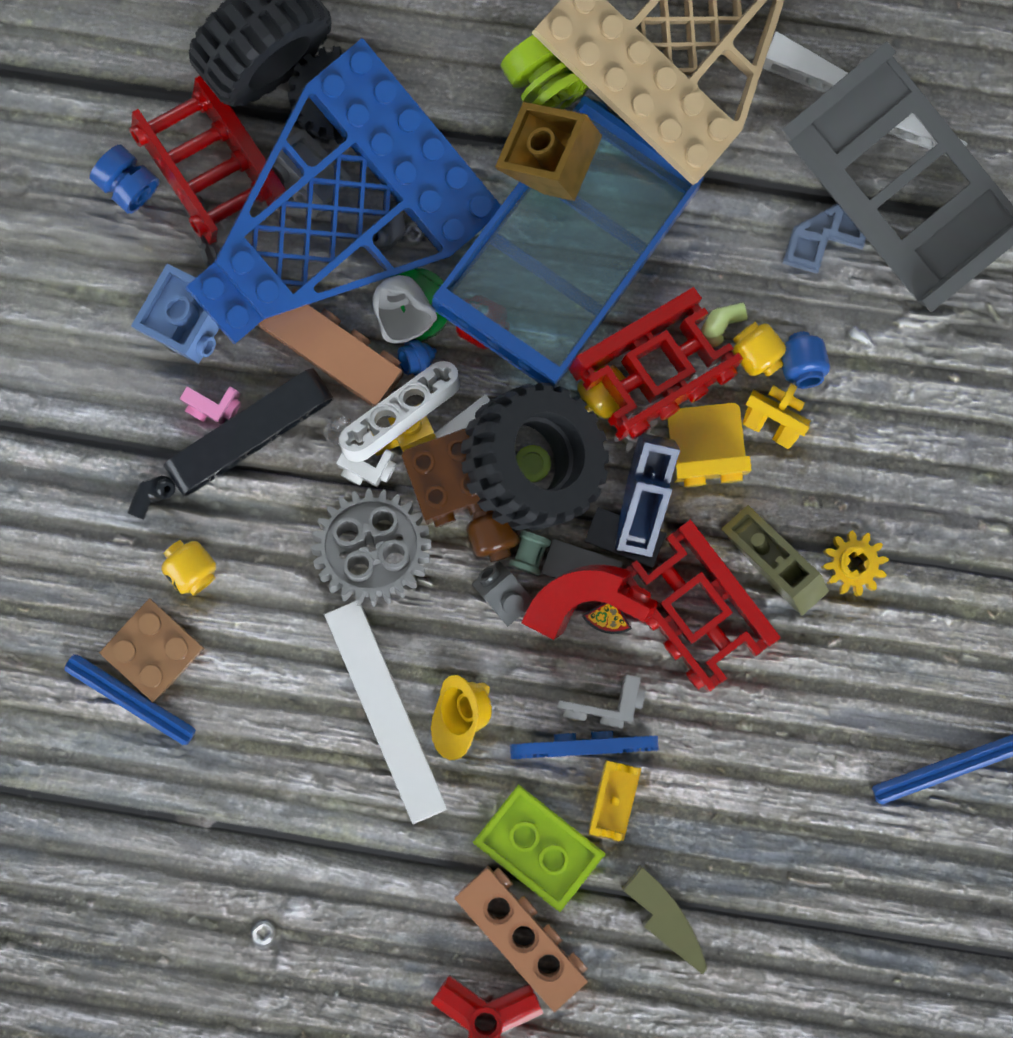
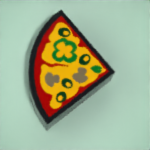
[582,603,632,634]

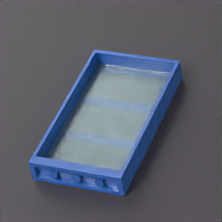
[431,95,704,389]

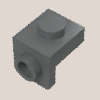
[472,561,533,627]

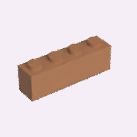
[258,288,404,407]

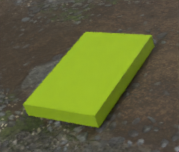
[473,784,606,913]

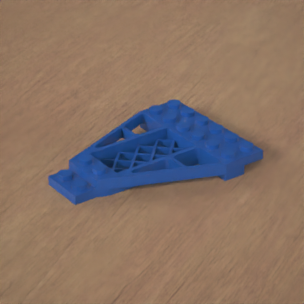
[185,38,501,344]

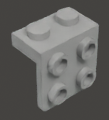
[558,675,646,728]

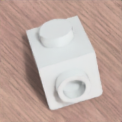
[336,449,397,488]

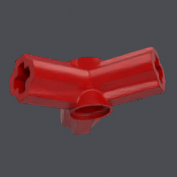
[430,975,544,1038]

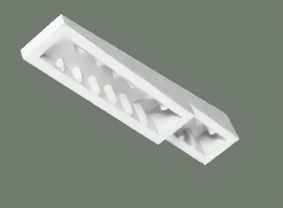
[763,31,967,157]
[324,601,448,825]

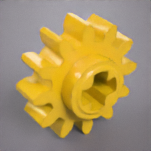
[821,530,889,596]

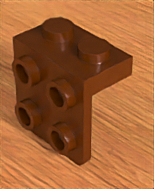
[402,428,483,528]

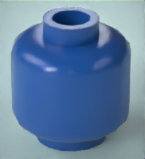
[780,331,830,389]

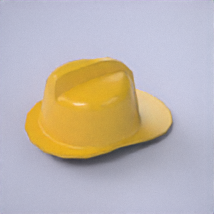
[431,675,492,760]

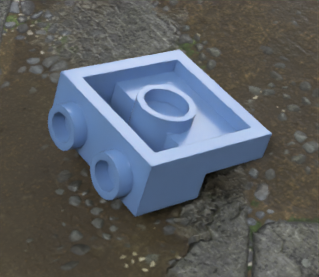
[131,264,219,364]

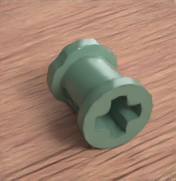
[509,530,551,576]

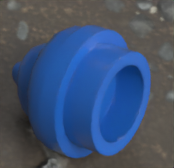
[397,339,437,376]

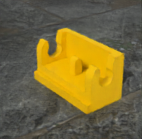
[588,760,641,841]

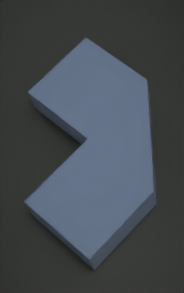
[782,204,866,273]

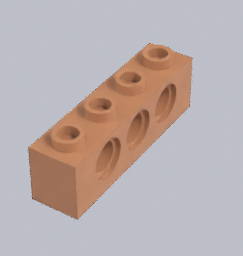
[454,866,588,1012]

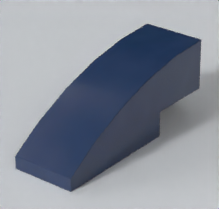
[616,433,680,557]

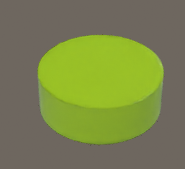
[516,445,551,483]

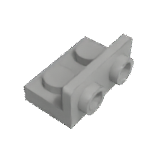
[272,129,353,219]

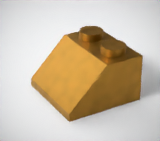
[495,102,602,201]

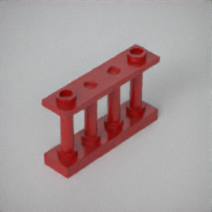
[129,75,286,245]

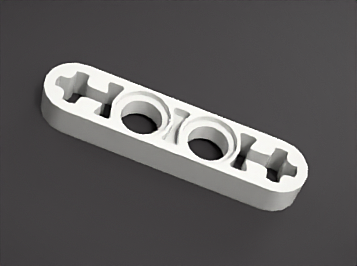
[339,361,460,462]

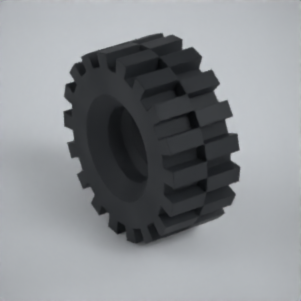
[288,46,344,145]

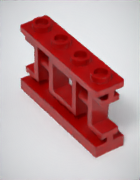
[568,287,743,441]
[625,519,781,692]

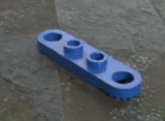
[510,731,659,759]

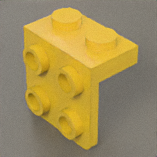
[667,403,752,487]

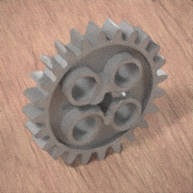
[311,488,432,607]

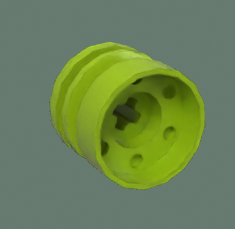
[500,35,590,110]

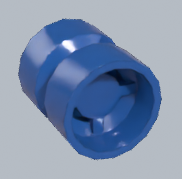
[89,144,160,214]

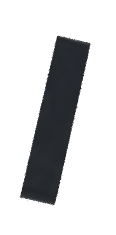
[163,368,334,497]

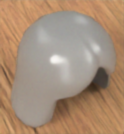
[372,275,437,343]

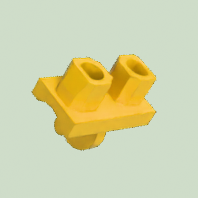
[742,383,811,449]

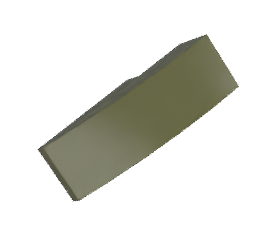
[622,865,707,975]

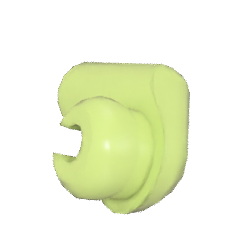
[701,303,748,347]

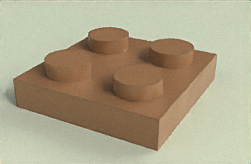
[99,598,205,703]

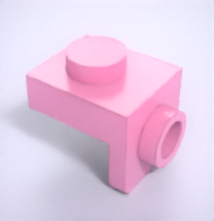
[180,386,241,425]

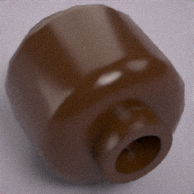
[466,510,520,563]

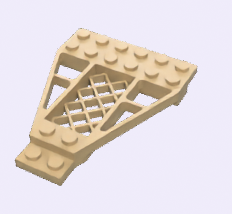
[531,0,784,185]

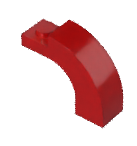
[521,564,659,640]

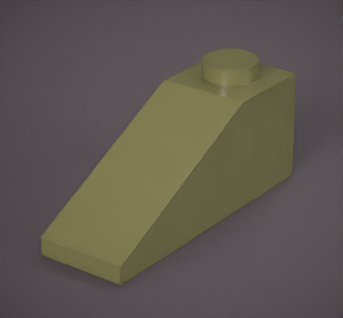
[721,505,829,616]

